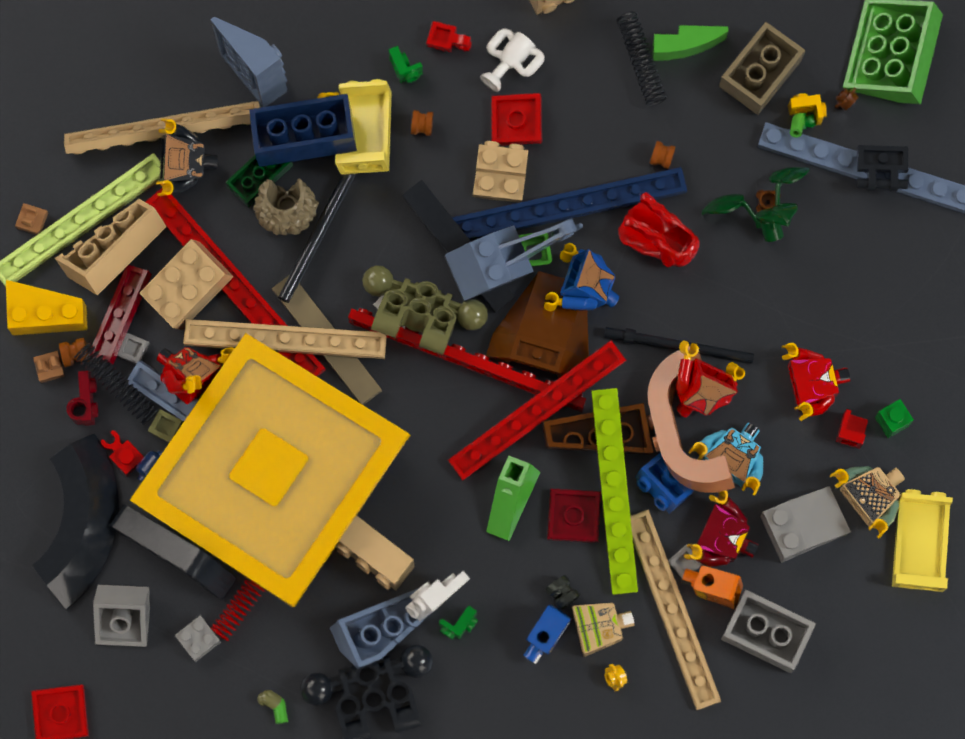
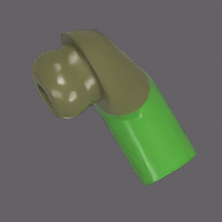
[258,690,288,724]

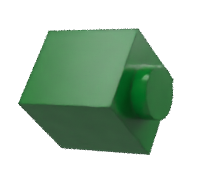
[875,399,914,438]

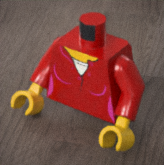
[781,343,850,421]

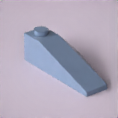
[330,588,437,669]

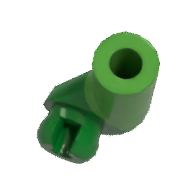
[790,113,816,138]

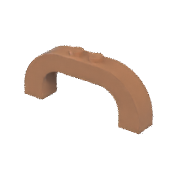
[647,346,735,493]

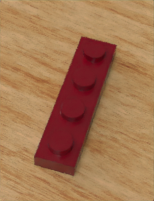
[89,265,152,365]

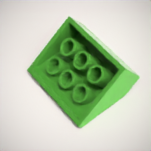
[843,0,943,104]

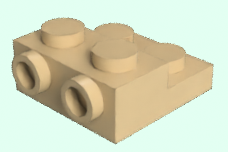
[473,141,528,203]

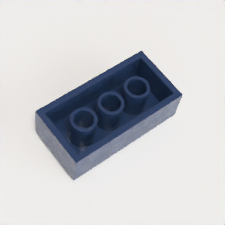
[249,94,357,167]

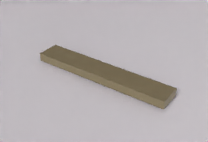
[272,276,382,405]

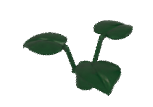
[701,167,810,242]

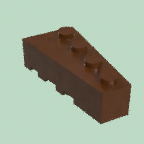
[542,403,653,455]

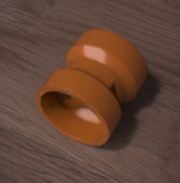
[59,337,90,367]

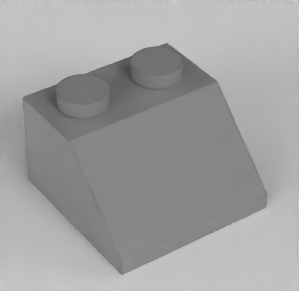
[93,585,150,647]

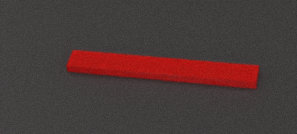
[448,340,627,480]

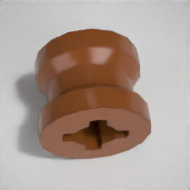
[411,110,433,136]
[650,141,676,170]

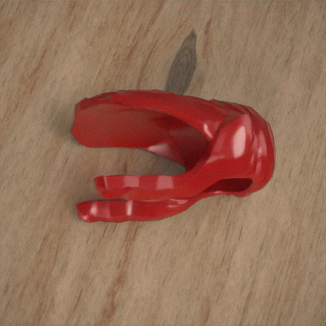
[618,192,700,267]

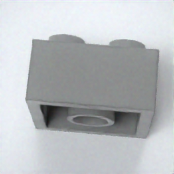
[175,616,221,662]

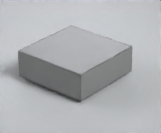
[117,333,150,364]
[668,544,703,578]

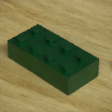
[226,155,293,208]

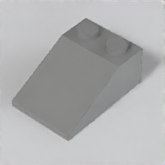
[760,486,851,563]

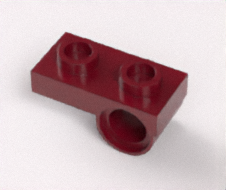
[67,371,99,426]

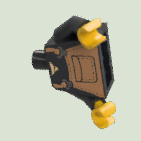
[156,118,218,196]

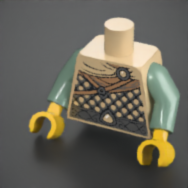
[829,466,905,538]

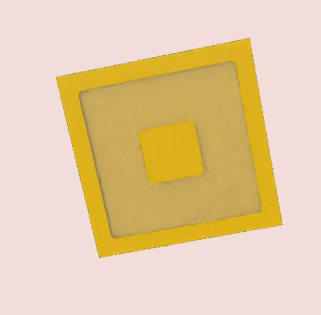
[130,333,410,607]

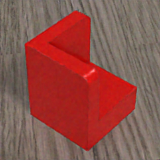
[835,409,868,449]

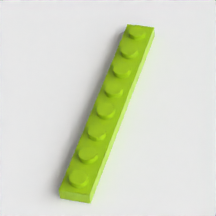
[591,388,638,595]

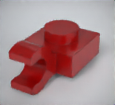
[426,21,472,52]

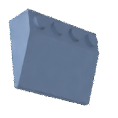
[210,17,287,107]

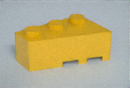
[6,280,88,335]

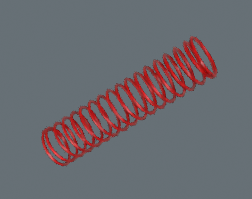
[210,579,265,641]

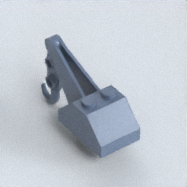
[444,219,583,301]

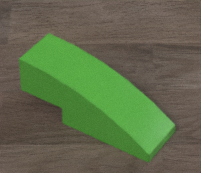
[653,25,728,61]

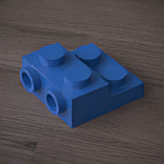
[635,451,695,514]

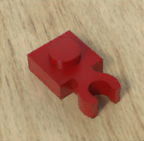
[101,430,144,476]

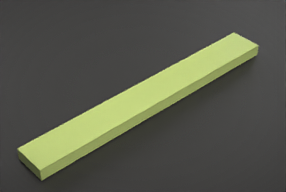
[0,153,160,287]

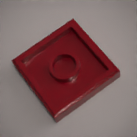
[547,488,601,543]

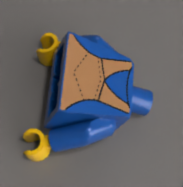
[544,243,619,311]

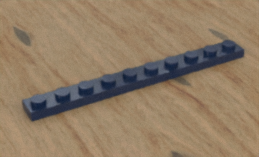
[452,167,687,241]

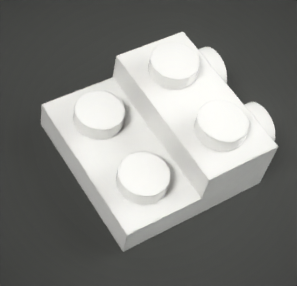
[406,571,470,621]

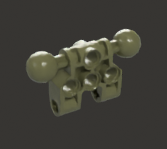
[362,266,488,355]

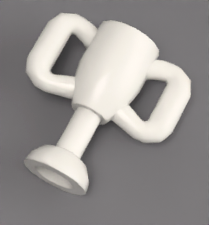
[480,29,545,92]

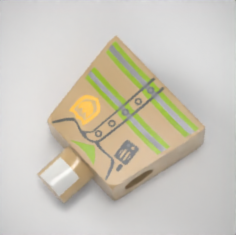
[572,603,635,657]

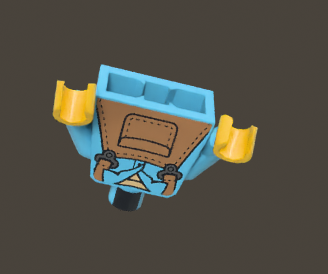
[689,423,763,496]

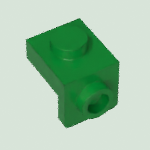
[438,605,478,640]

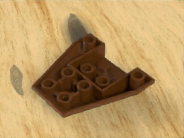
[486,271,589,379]

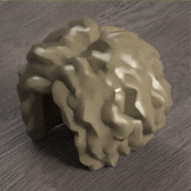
[253,179,319,236]

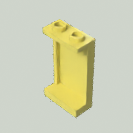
[335,79,392,174]
[892,489,953,592]

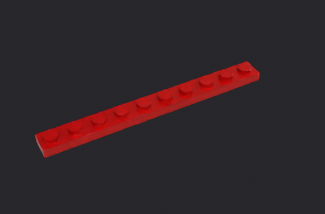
[145,188,326,377]
[348,308,587,413]

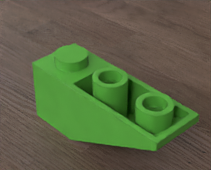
[486,456,540,541]

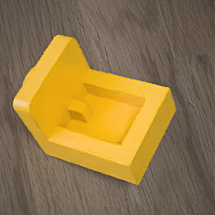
[788,93,827,125]

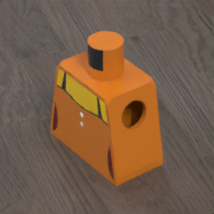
[682,566,743,610]

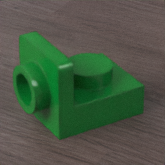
[389,46,423,83]

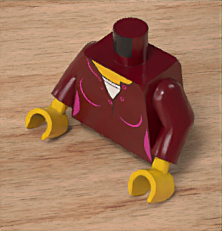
[684,490,759,567]

